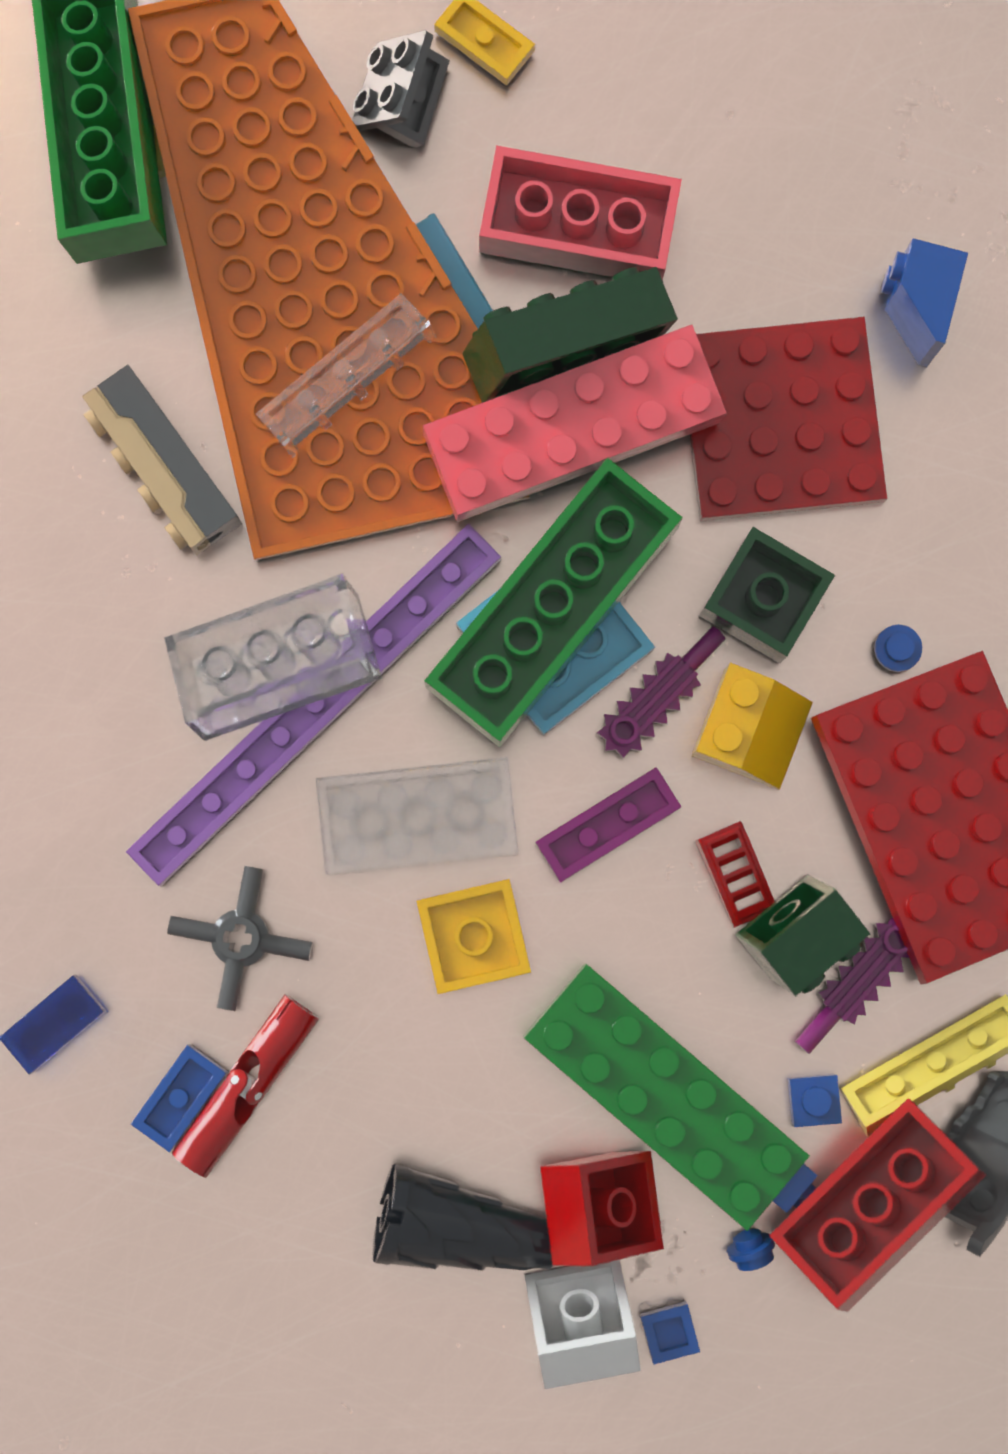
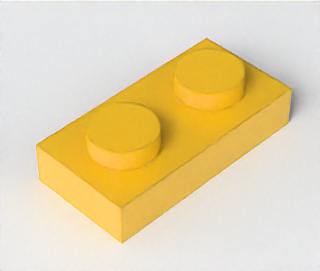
[434,0,535,86]

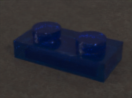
[0,975,106,1075]

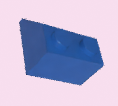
[881,238,968,367]

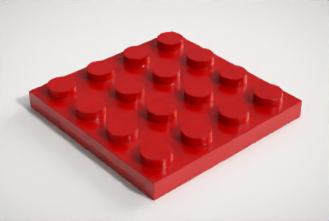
[690,317,887,521]

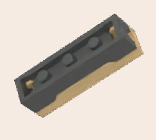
[82,364,242,556]

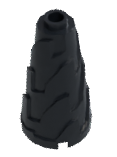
[372,1164,553,1271]

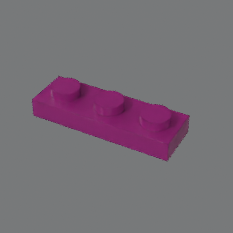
[535,767,681,883]

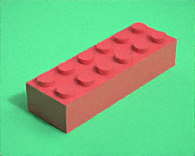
[423,324,727,522]

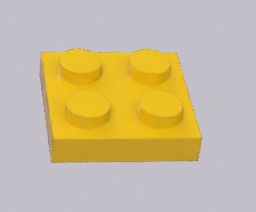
[416,879,531,994]

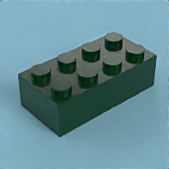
[462,267,678,403]

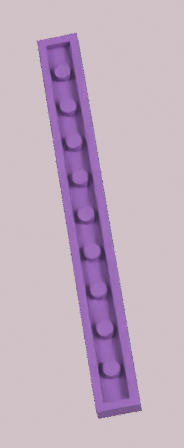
[126,523,501,886]

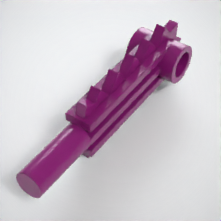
[597,626,726,758]
[795,917,909,1054]

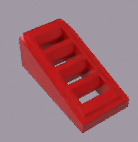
[695,821,775,928]

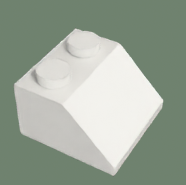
[525,1260,641,1389]

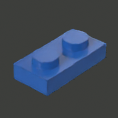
[130,1044,228,1152]

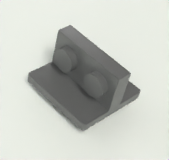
[352,30,450,148]

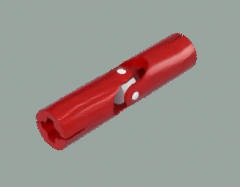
[172,994,319,1178]

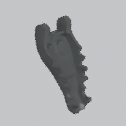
[945,1071,1008,1257]

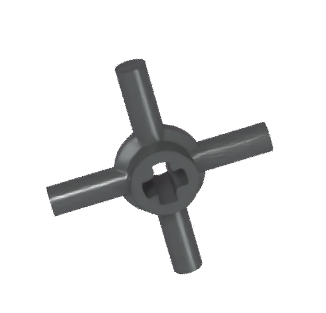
[167,866,312,1011]

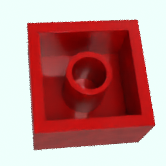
[540,1151,664,1266]

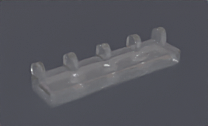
[256,293,437,458]

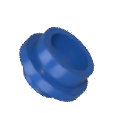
[874,624,922,672]
[727,1229,775,1271]

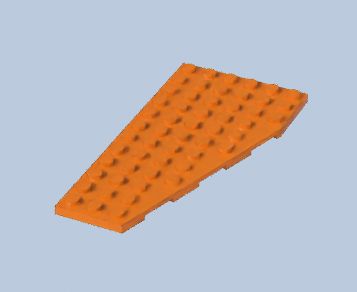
[128,0,530,561]

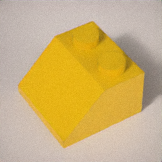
[691,663,813,790]

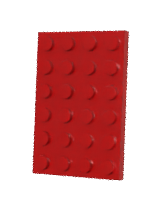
[811,650,1008,985]

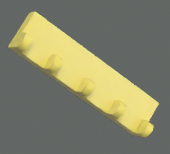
[841,994,1008,1137]

